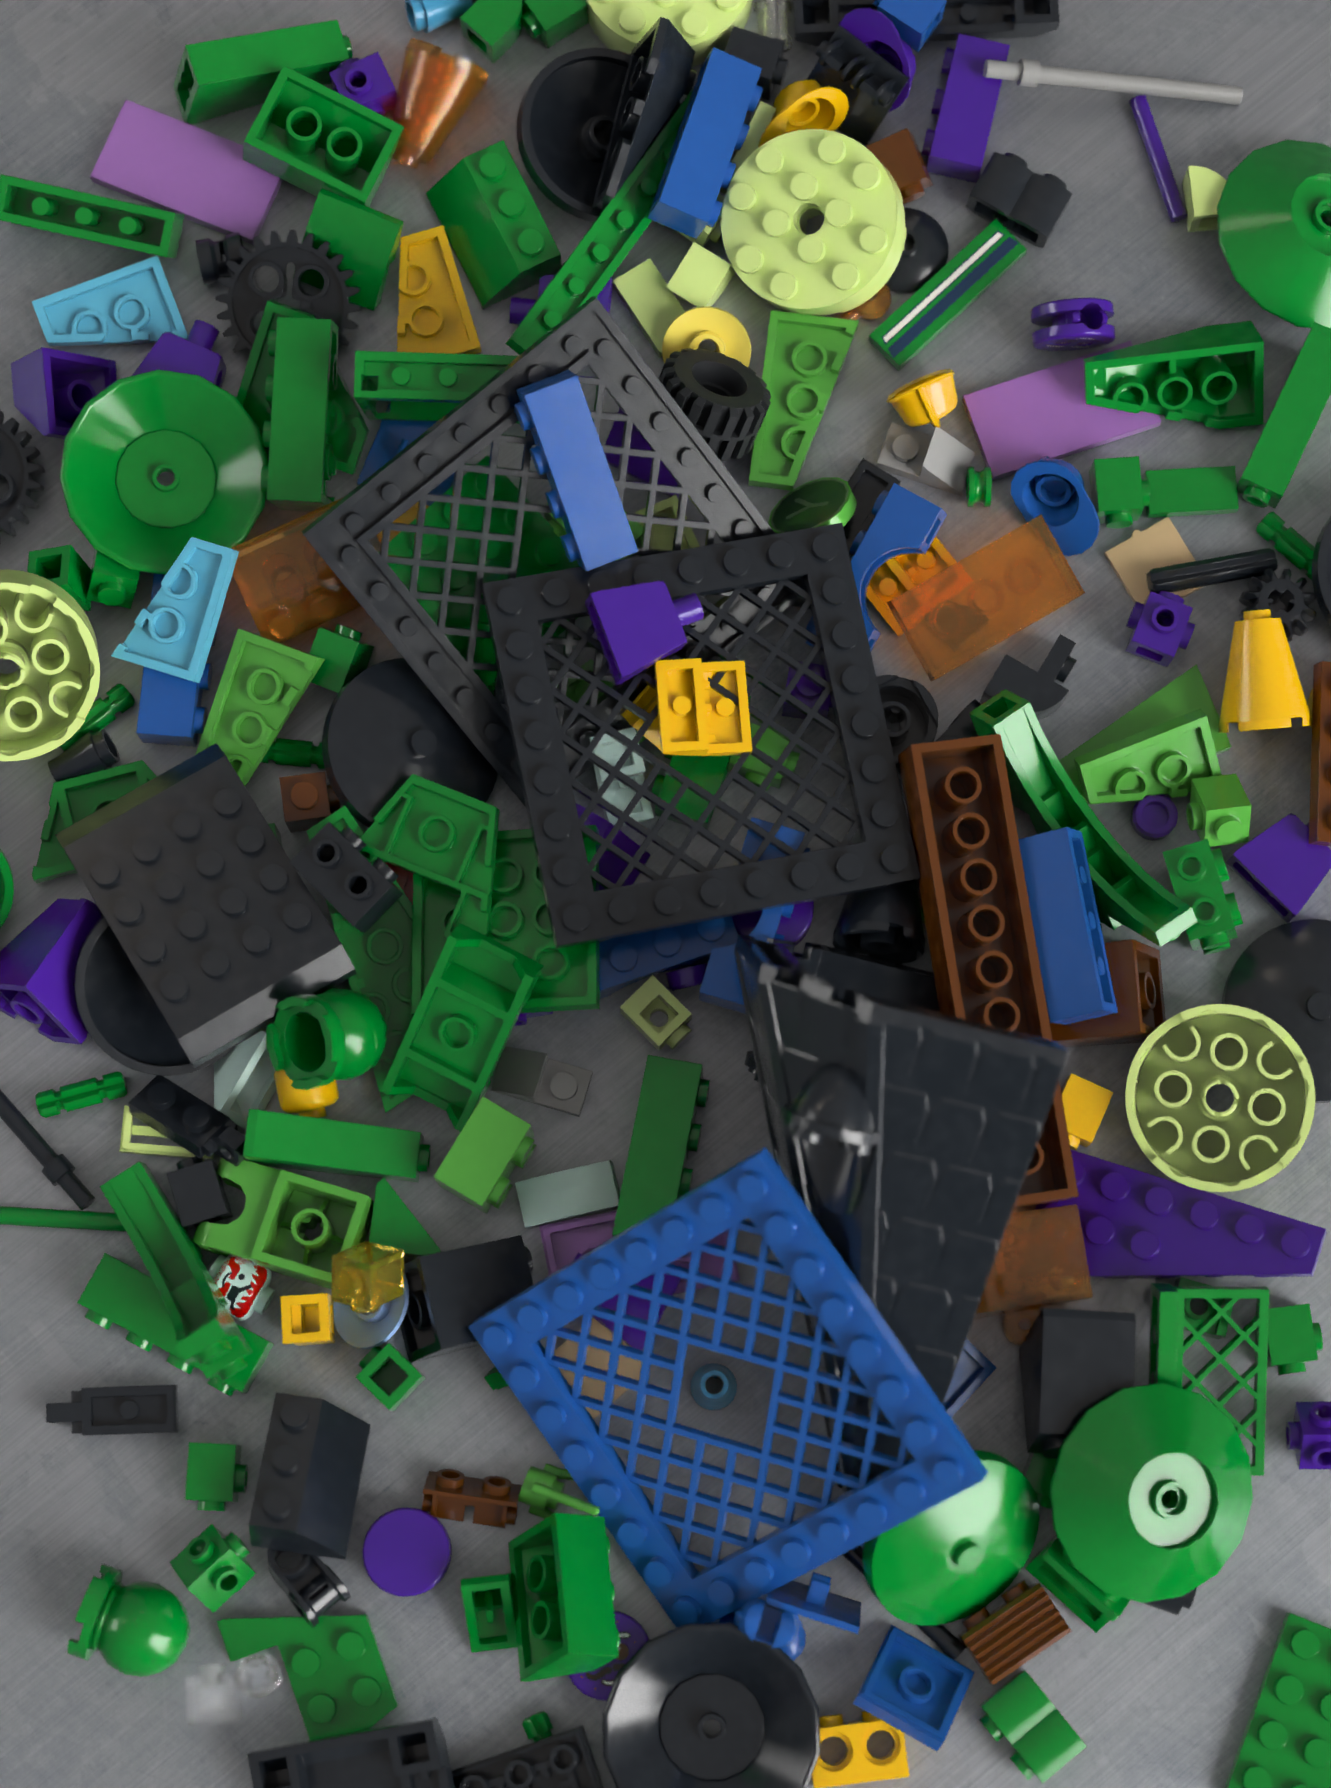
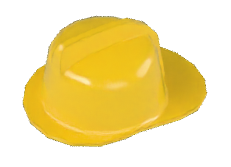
[758,79,849,148]
[886,369,958,428]

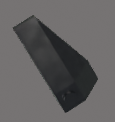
[592,17,696,212]

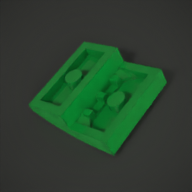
[293,188,404,311]

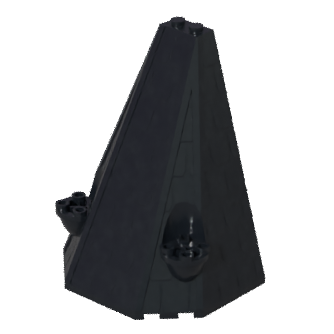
[734,934,1068,1493]

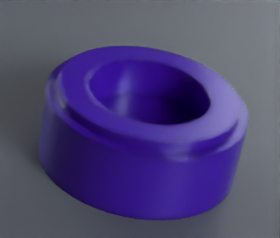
[1130,794,1178,841]
[666,963,708,991]

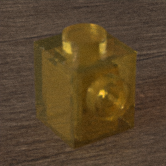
[332,1241,404,1313]

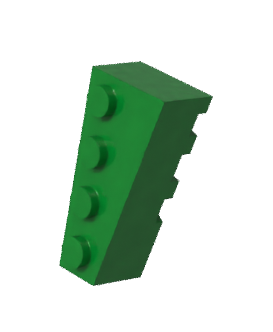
[260,317,338,512]

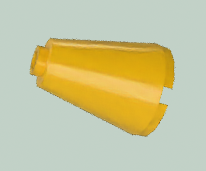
[1219,609,1312,733]

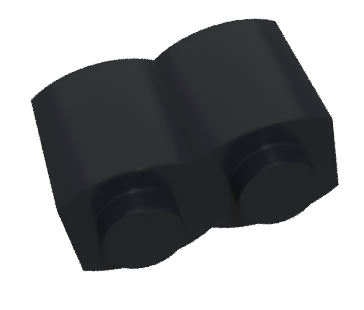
[966,152,1072,248]

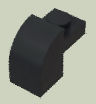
[979,634,1077,720]

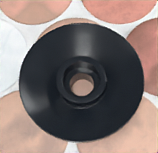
[882,207,949,293]

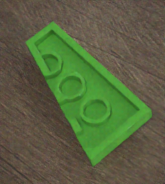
[748,310,859,491]
[195,628,325,786]
[1059,664,1232,804]

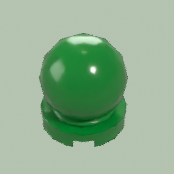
[266,988,387,1090]
[67,1563,190,1677]

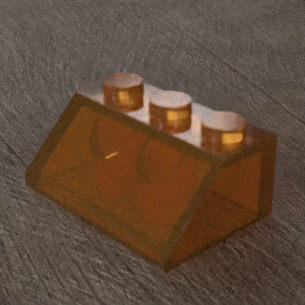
[231,498,361,643]

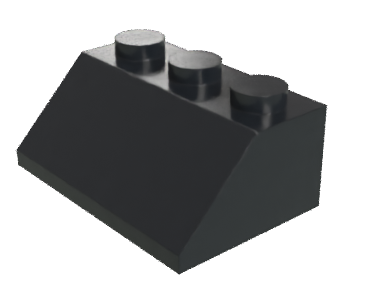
[249,1392,371,1560]

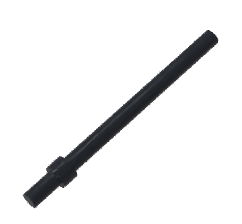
[0,1089,96,1210]

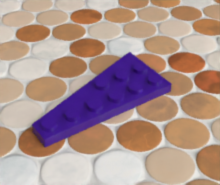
[1012,1150,1327,1279]

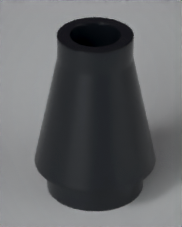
[48,729,120,782]

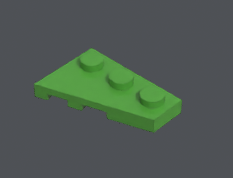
[1074,709,1222,804]

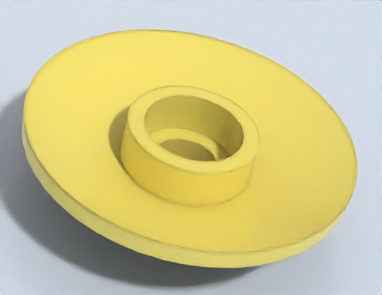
[662,306,751,367]

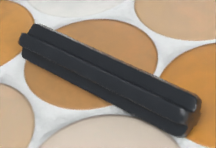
[1146,548,1278,594]

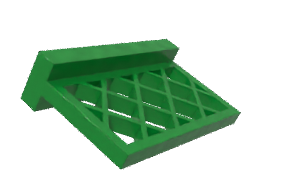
[1148,1283,1269,1476]

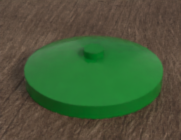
[863,1450,1040,1626]

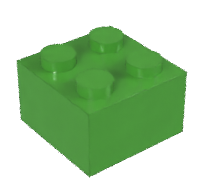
[434,1096,537,1214]

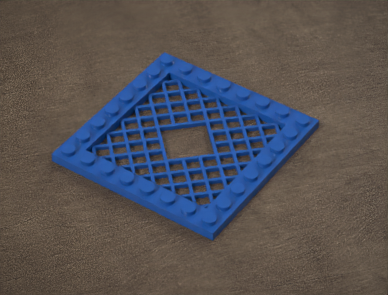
[468,1147,988,1628]

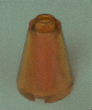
[392,38,489,170]

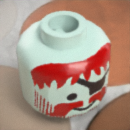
[209,1254,276,1321]

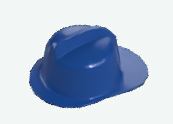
[1011,456,1099,556]

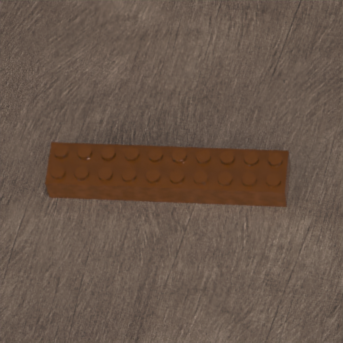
[898,734,1079,1208]

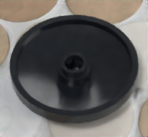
[516,48,681,222]
[322,658,498,828]
[73,916,238,1076]
[1222,919,1331,1103]

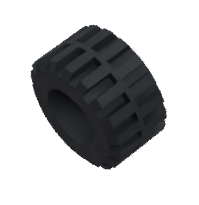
[658,348,771,461]

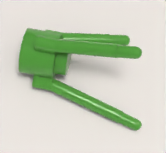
[518,1463,600,1519]

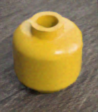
[274,1070,339,1118]

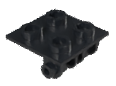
[806,25,909,147]

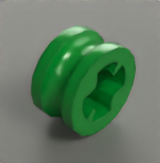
[966,466,992,507]

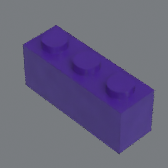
[921,34,1010,183]

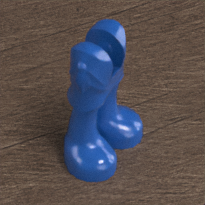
[719,1598,806,1661]

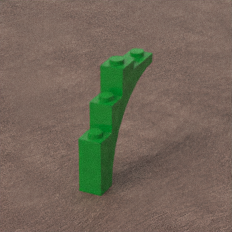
[969,689,1197,947]
[100,1161,253,1381]

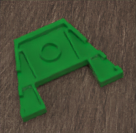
[360,774,500,939]
[217,1615,398,1741]

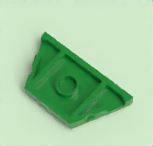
[32,760,157,884]

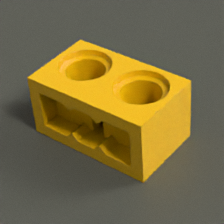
[811,1711,910,1788]

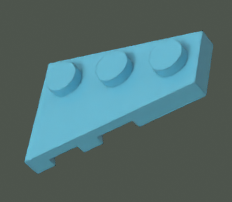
[32,256,188,346]
[111,537,239,683]

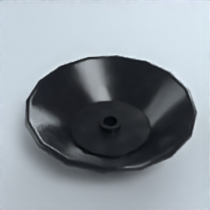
[602,1622,821,1788]

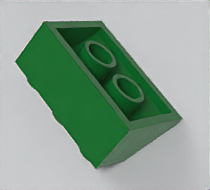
[243,66,404,207]
[426,140,562,309]
[508,1512,620,1682]

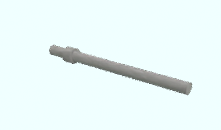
[983,59,1243,105]

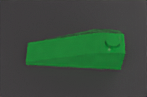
[1084,321,1264,429]

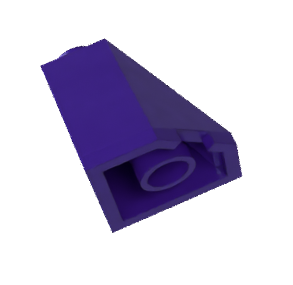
[0,898,103,1045]

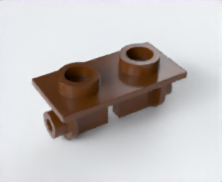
[422,1469,522,1529]

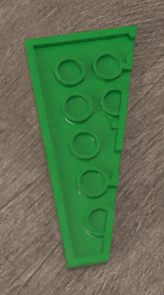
[307,805,413,1113]

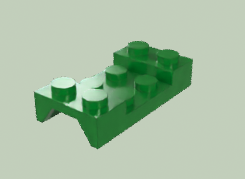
[380,923,544,1132]

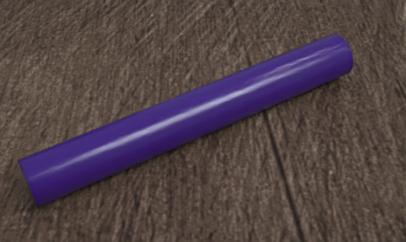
[1129,95,1188,223]

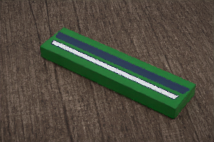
[868,219,1027,371]

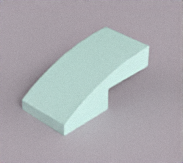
[589,727,654,827]
[515,1160,620,1228]

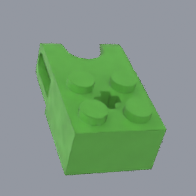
[192,1157,374,1294]

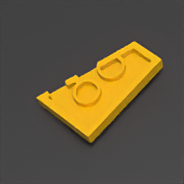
[397,225,482,354]

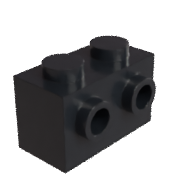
[289,822,404,934]

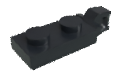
[128,1075,245,1167]
[46,1385,178,1436]

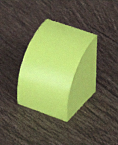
[1182,166,1226,232]
[666,242,736,307]

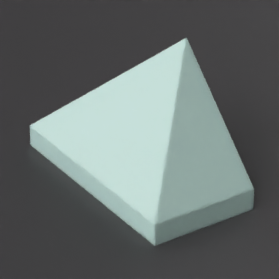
[214,1031,277,1130]

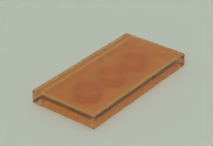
[887,515,1085,681]

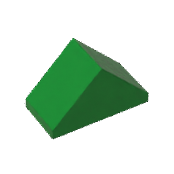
[368,1178,442,1258]
[460,1573,517,1653]

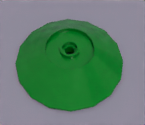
[1217,140,1331,329]
[59,369,269,575]
[1050,1383,1253,1603]

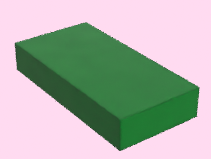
[1144,466,1239,518]

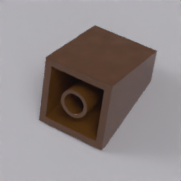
[1048,939,1166,1048]

